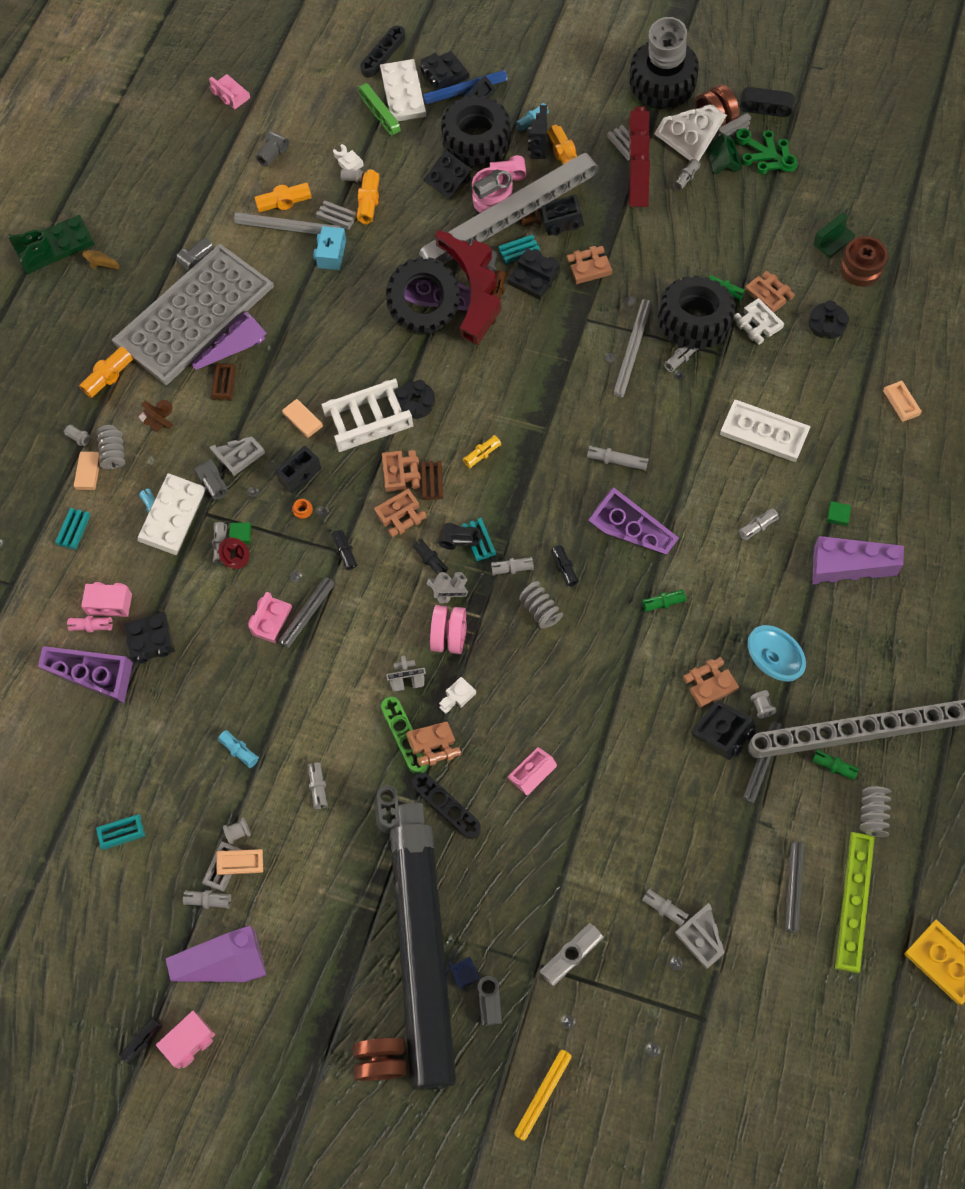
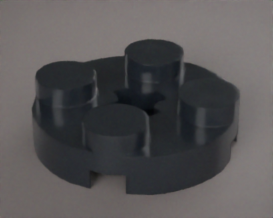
[809,301,849,339]
[396,380,435,419]

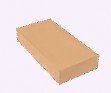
[883,381,922,422]
[282,399,323,438]
[74,452,100,490]
[216,849,263,875]

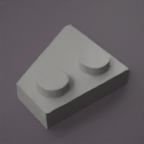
[209,436,265,476]
[675,903,725,970]

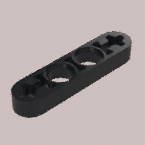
[360,25,405,78]
[412,773,481,839]

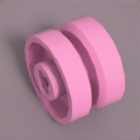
[472,167,513,213]
[430,605,467,654]

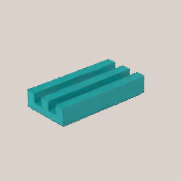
[498,234,540,264]
[55,508,91,550]
[462,518,496,562]
[96,814,145,850]

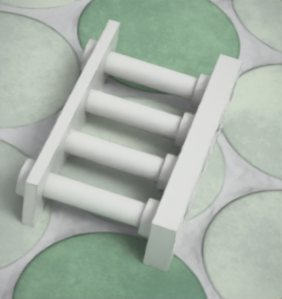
[322,379,413,452]

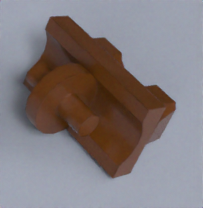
[138,400,173,432]

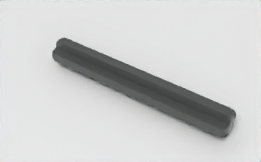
[279,577,334,648]
[743,722,782,803]
[785,842,804,933]

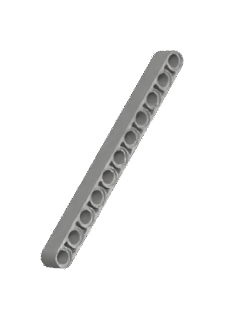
[419,153,599,264]
[747,700,965,758]

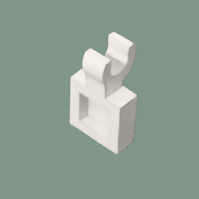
[439,677,476,714]

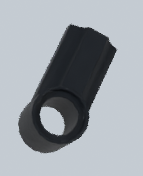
[438,523,481,550]

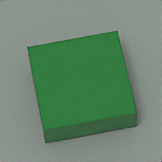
[827,501,851,526]
[229,522,251,544]

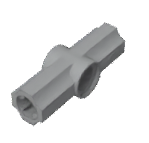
[539,923,604,987]

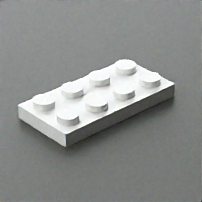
[380,59,426,122]
[720,400,810,462]
[137,473,206,555]

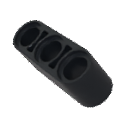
[740,87,794,117]

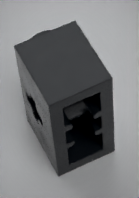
[275,446,322,494]

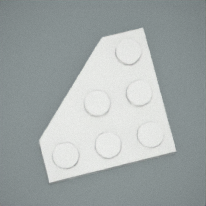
[654,105,727,161]

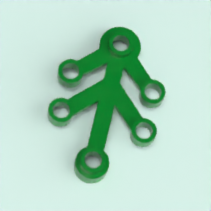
[736,128,798,175]

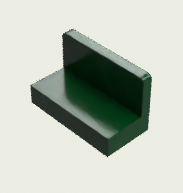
[707,133,742,175]
[813,212,856,258]

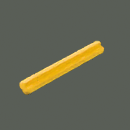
[514,1050,572,1141]

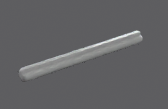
[234,212,341,234]
[614,299,652,398]

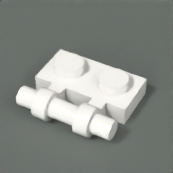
[733,298,784,344]

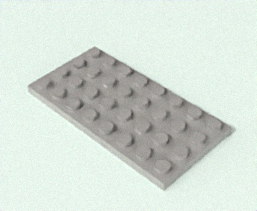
[112,244,274,385]

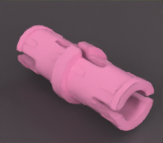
[67,616,113,632]

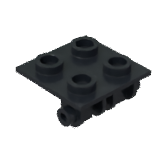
[424,150,472,200]

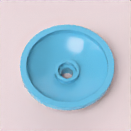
[748,625,806,681]

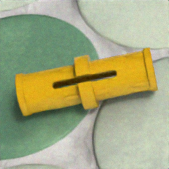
[463,435,501,468]

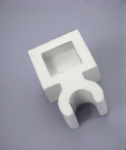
[333,144,364,170]

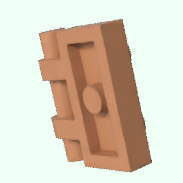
[566,246,612,284]
[745,271,795,313]
[382,450,421,492]
[374,488,427,537]
[683,657,739,709]
[406,722,461,766]

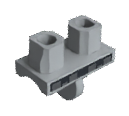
[426,572,468,604]
[386,655,426,692]

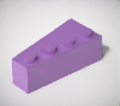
[812,536,904,584]
[38,646,133,703]

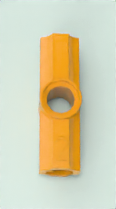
[547,124,577,165]
[357,170,380,224]
[255,183,312,212]
[79,347,133,398]

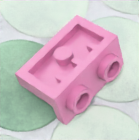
[209,74,250,110]
[248,592,292,643]

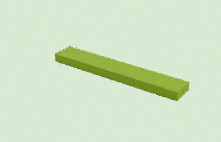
[835,832,875,974]

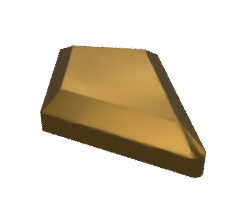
[82,250,120,269]

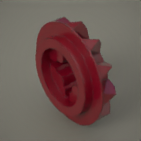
[217,538,250,570]

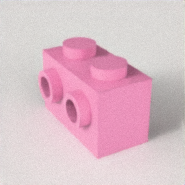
[81,582,132,617]
[156,1011,216,1069]

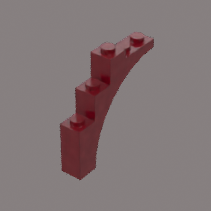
[627,106,650,207]
[435,230,501,345]

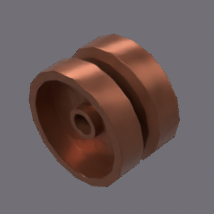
[695,84,739,127]
[840,236,888,287]
[352,1038,408,1081]

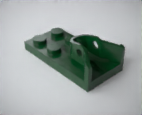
[8,214,95,274]

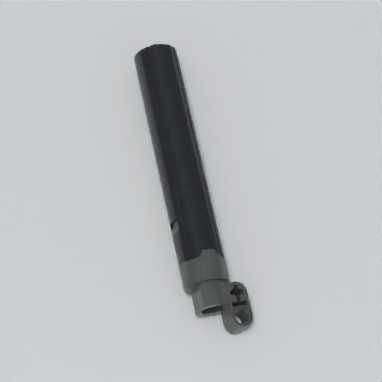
[375,785,456,1091]

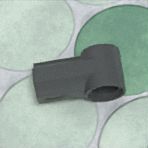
[255,131,289,167]
[473,169,512,199]
[176,238,214,271]
[193,459,229,499]
[478,976,502,1026]

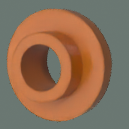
[292,499,313,519]

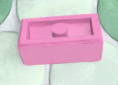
[508,747,557,795]

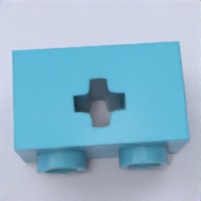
[313,226,346,270]

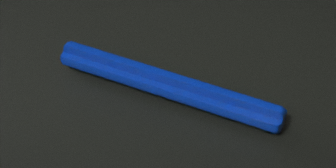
[423,70,507,105]

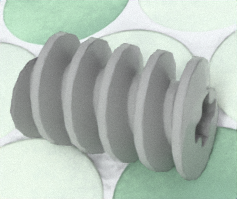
[97,425,125,470]
[519,581,563,629]
[860,786,892,837]

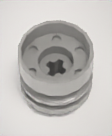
[649,17,687,69]

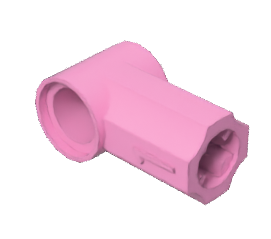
[490,155,526,181]

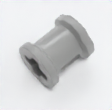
[750,690,776,719]
[223,817,251,844]

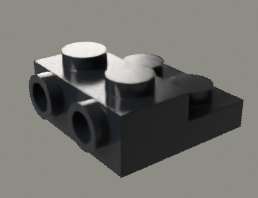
[420,51,469,90]
[528,105,547,159]
[541,194,584,236]
[508,248,560,300]
[124,612,175,664]
[691,700,756,760]

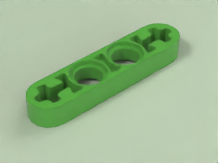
[358,83,401,136]
[381,697,428,774]

